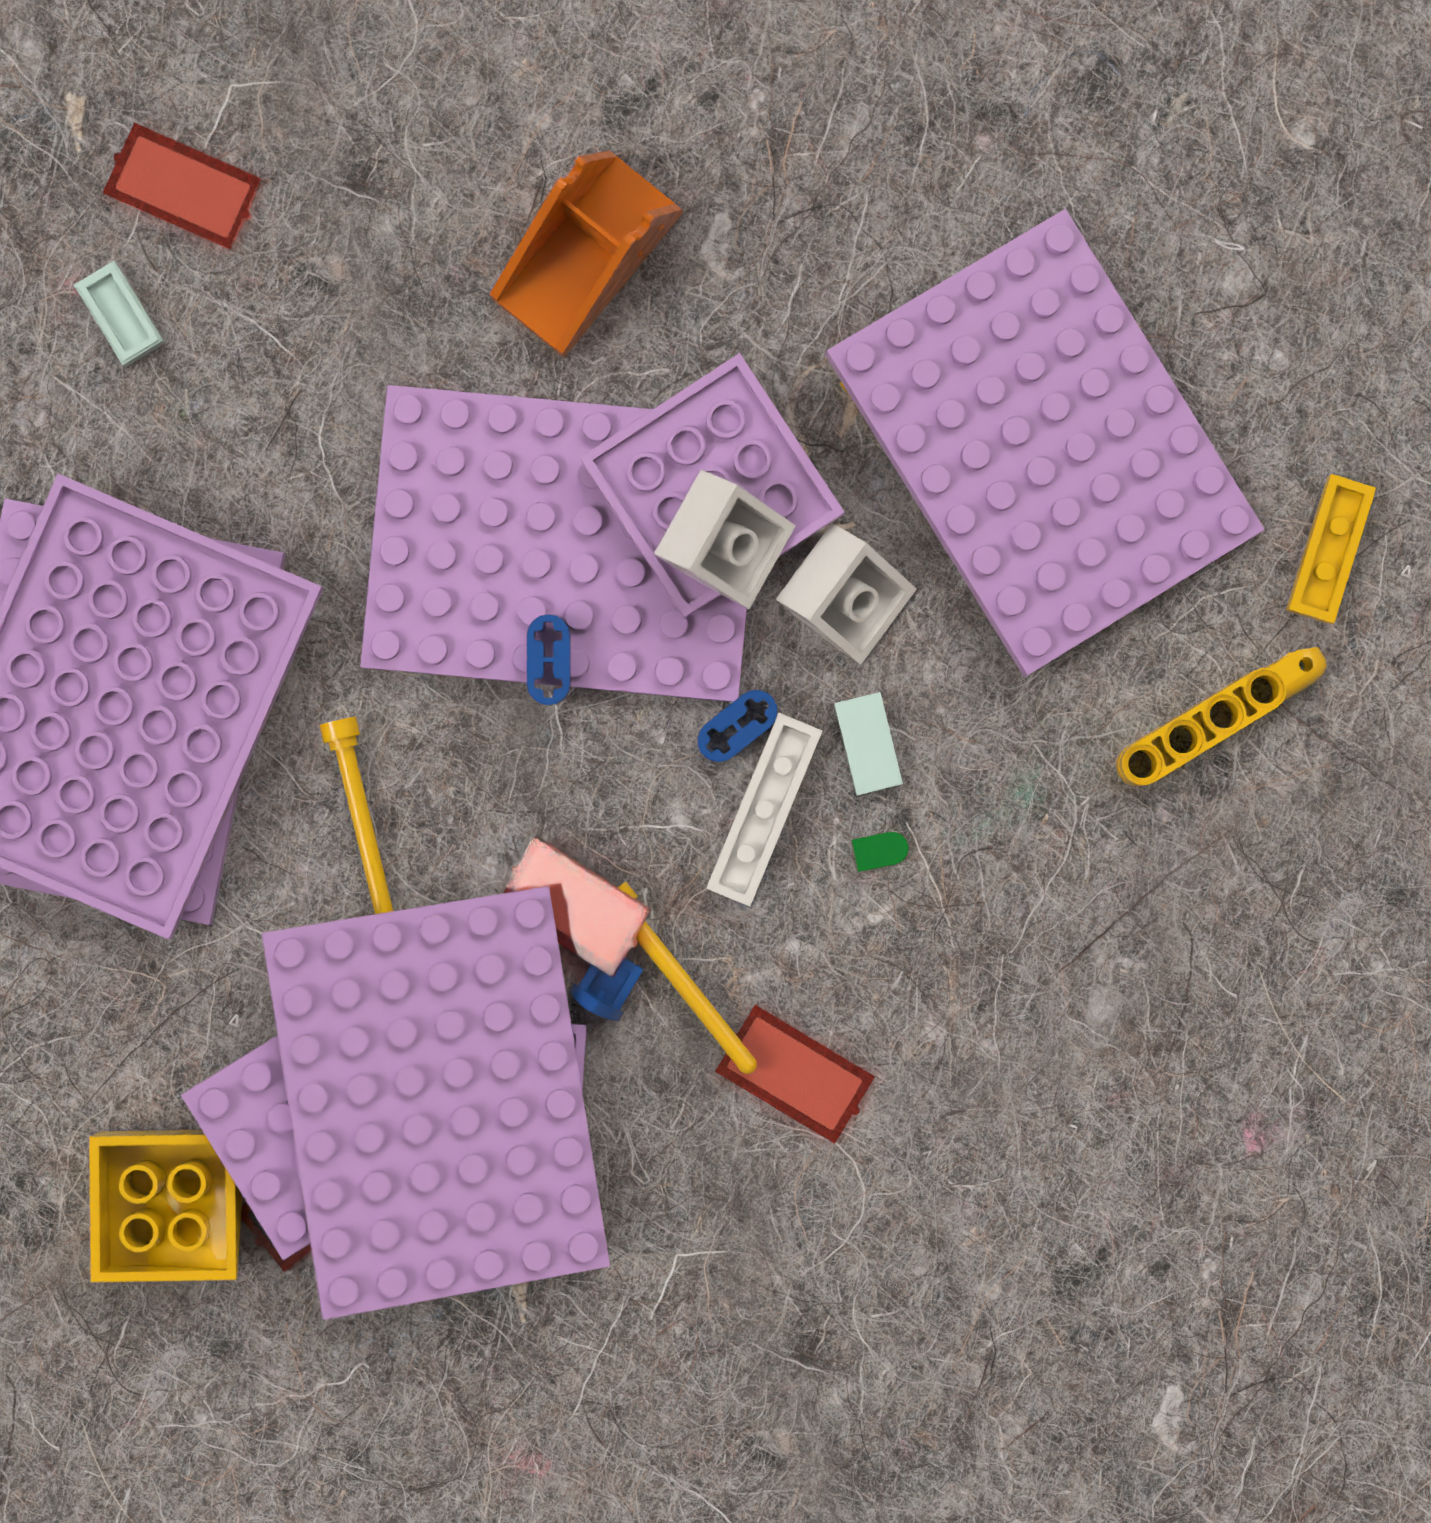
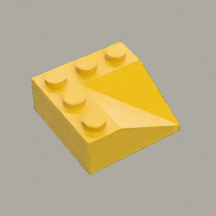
[89,1130,242,1282]

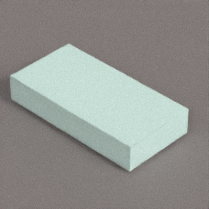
[74,261,166,368]
[834,692,903,796]

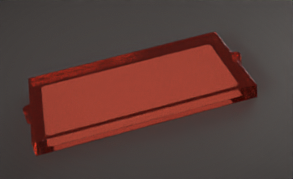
[103,122,262,251]
[503,836,651,977]
[715,1004,875,1144]

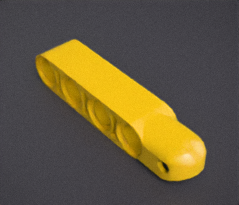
[1116,647,1327,786]

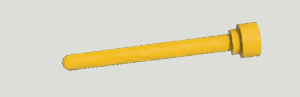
[319,716,393,914]
[610,882,757,1074]

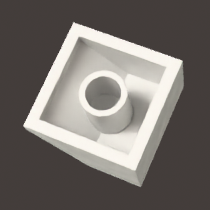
[654,470,796,609]
[776,523,917,665]

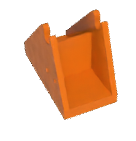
[489,150,683,358]

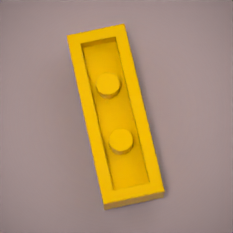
[1285,474,1376,625]

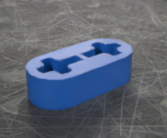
[527,614,571,706]
[697,689,778,762]

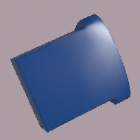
[570,954,644,1021]

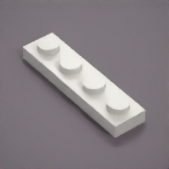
[706,713,822,907]

